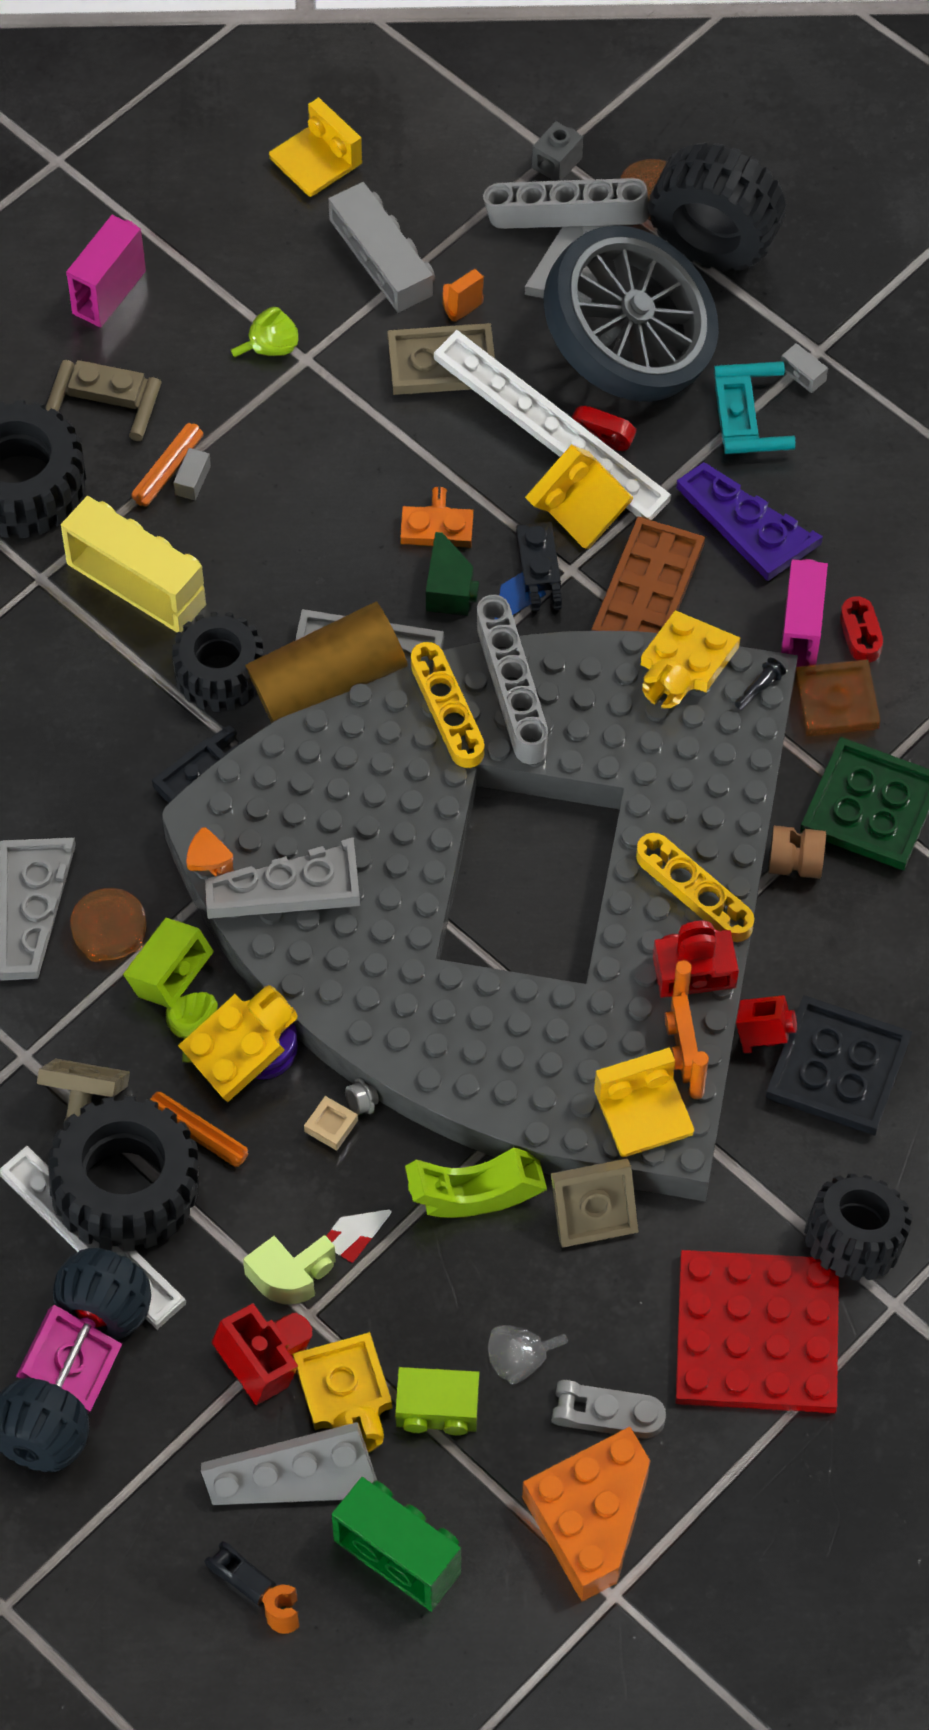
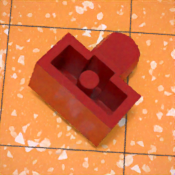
[653,921,739,998]
[211,1303,312,1405]

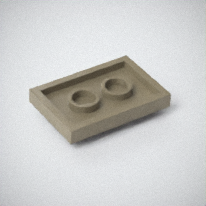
[388,323,495,395]

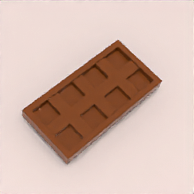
[591,516,705,633]

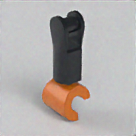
[204,1541,299,1634]

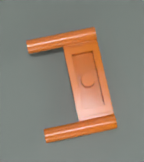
[665,960,709,1099]

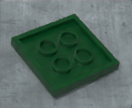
[800,737,929,871]

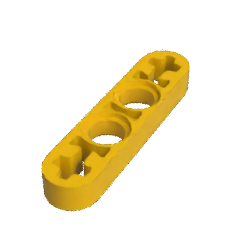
[411,642,485,768]
[636,833,754,942]

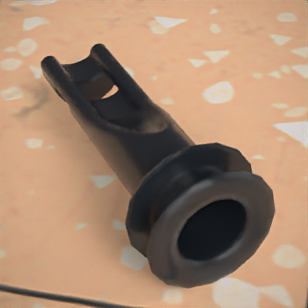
[735,657,786,711]

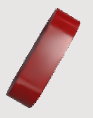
[571,406,637,451]
[840,596,883,663]

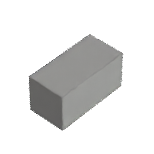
[781,343,828,393]
[173,448,211,501]

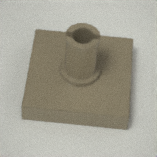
[37,1058,130,1120]
[551,1158,639,1248]

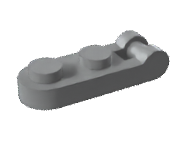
[551,1380,666,1438]

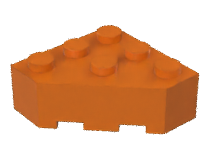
[522,1426,650,1602]

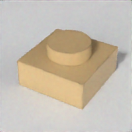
[304,1096,358,1151]

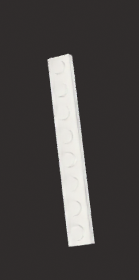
[434,330,671,520]

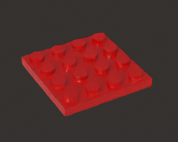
[675,1250,839,1413]

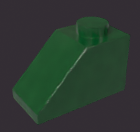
[426,532,479,616]

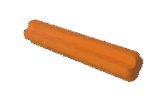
[131,423,203,506]
[150,1092,248,1167]

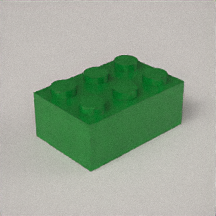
[332,1476,461,1612]

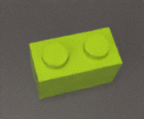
[123,917,214,1009]
[395,1367,479,1435]

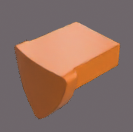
[442,269,484,321]
[186,827,234,876]

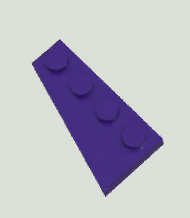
[676,462,823,581]

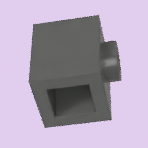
[532,121,583,181]

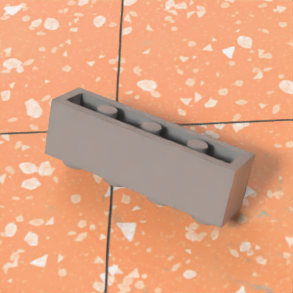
[328,182,435,313]

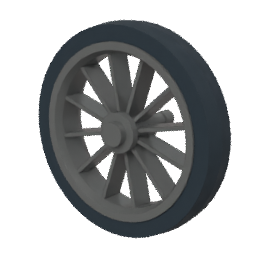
[544,226,718,401]

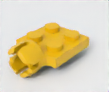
[641,610,740,709]
[178,985,298,1102]
[293,1332,393,1453]

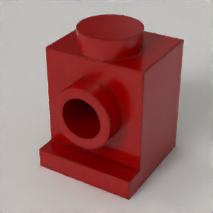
[736,995,797,1053]

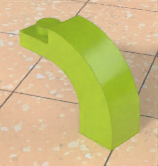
[405,1147,547,1218]

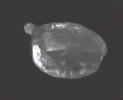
[488,1325,568,1384]

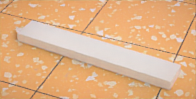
[0,1146,186,1330]

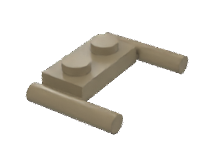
[46,360,162,441]

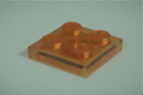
[795,660,881,736]

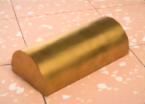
[245,601,408,723]

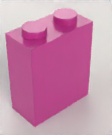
[66,215,146,328]
[781,559,828,675]

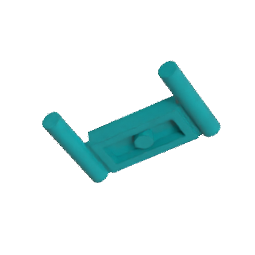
[714,361,795,454]

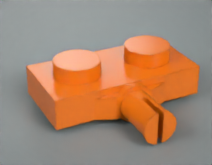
[400,487,474,548]

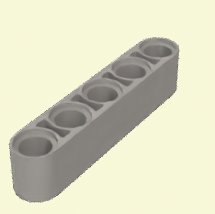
[483,178,650,229]
[477,595,548,764]

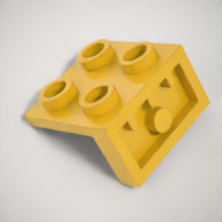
[269,97,362,197]
[525,444,633,549]
[594,1047,694,1157]

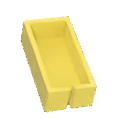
[61,495,206,633]

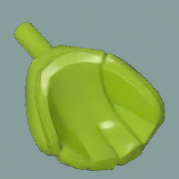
[231,307,298,357]
[166,992,218,1063]

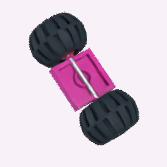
[0,1248,151,1472]

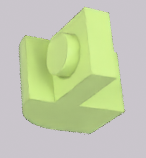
[243,1235,336,1304]

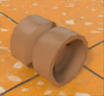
[768,825,826,879]

